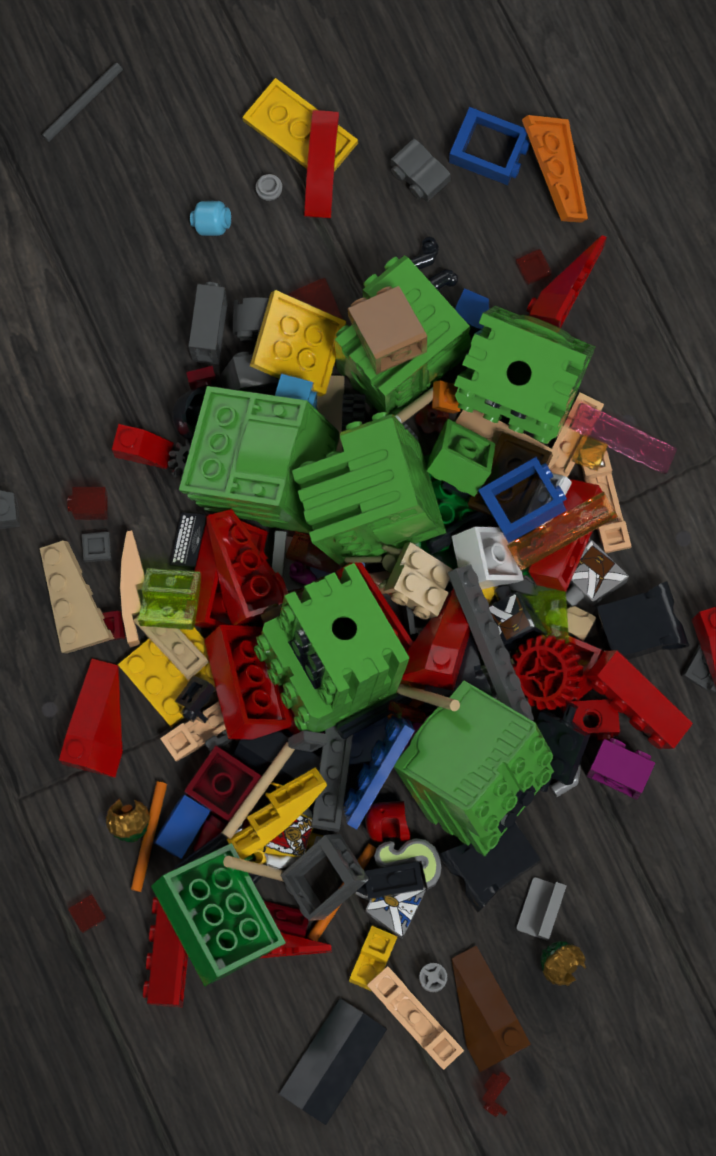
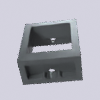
[189,282,228,365]
[280,834,369,921]

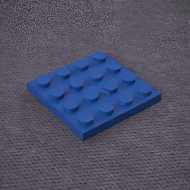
[343,712,415,830]

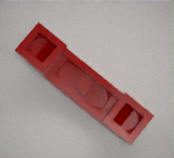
[304,110,339,219]

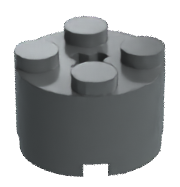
[233,298,269,343]

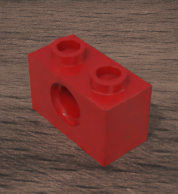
[561,699,620,741]

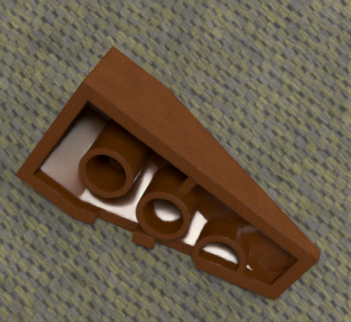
[452,946,531,1072]

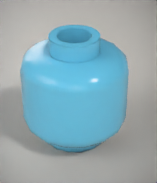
[190,201,231,236]

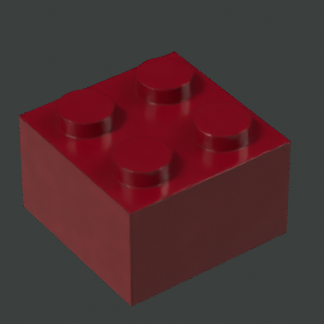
[184,745,262,823]

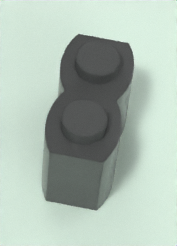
[391,139,451,202]

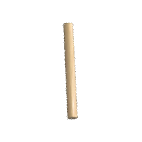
[397,684,460,711]
[222,742,295,840]
[223,856,285,882]

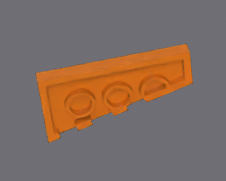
[522,115,588,223]

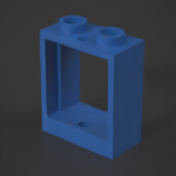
[449,107,531,185]
[479,457,567,543]

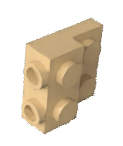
[383,542,453,619]

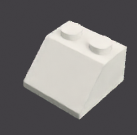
[451,527,523,589]

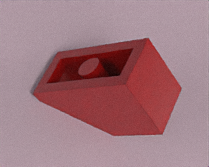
[112,424,174,469]

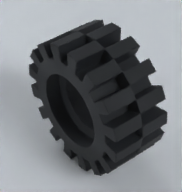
[341,394,365,432]

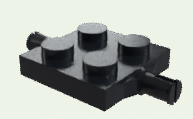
[536,702,590,792]

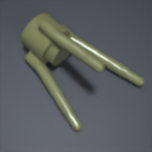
[344,545,402,589]

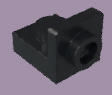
[174,676,216,723]

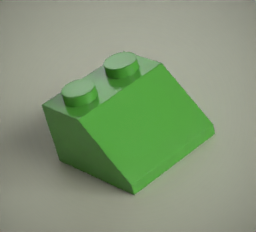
[426,419,495,497]

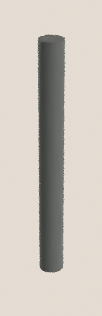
[42,62,123,142]

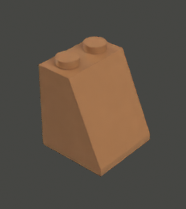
[348,286,427,375]

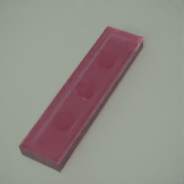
[569,402,677,474]

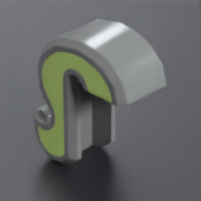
[375,839,441,890]

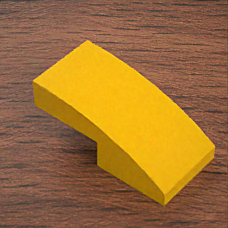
[349,926,398,991]

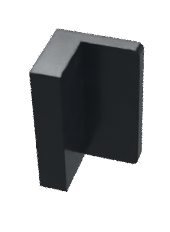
[364,862,424,900]

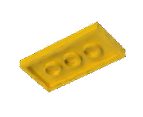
[242,78,358,172]

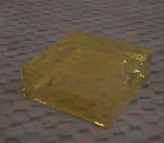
[572,435,608,471]

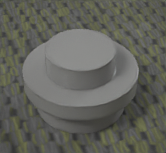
[256,174,282,201]

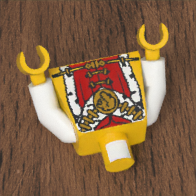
[254,782,323,869]

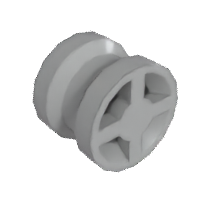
[419,963,447,992]

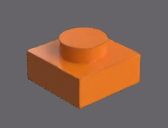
[432,380,460,414]

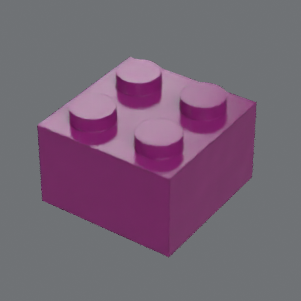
[587,738,655,800]

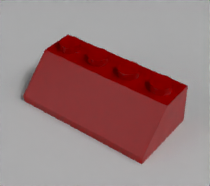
[183,519,268,631]
[204,625,292,740]
[143,897,188,1008]

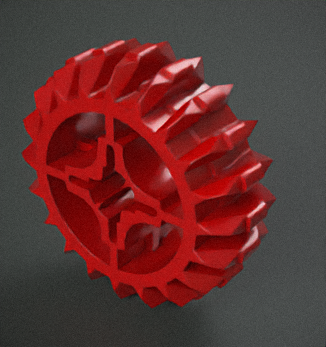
[512,635,584,710]

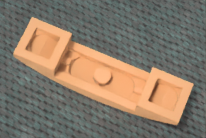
[550,393,604,478]
[579,445,632,553]
[160,701,226,762]
[367,966,464,1070]

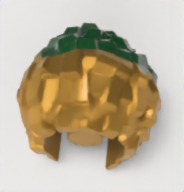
[106,799,150,843]
[540,941,586,986]

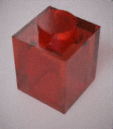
[67,487,108,520]

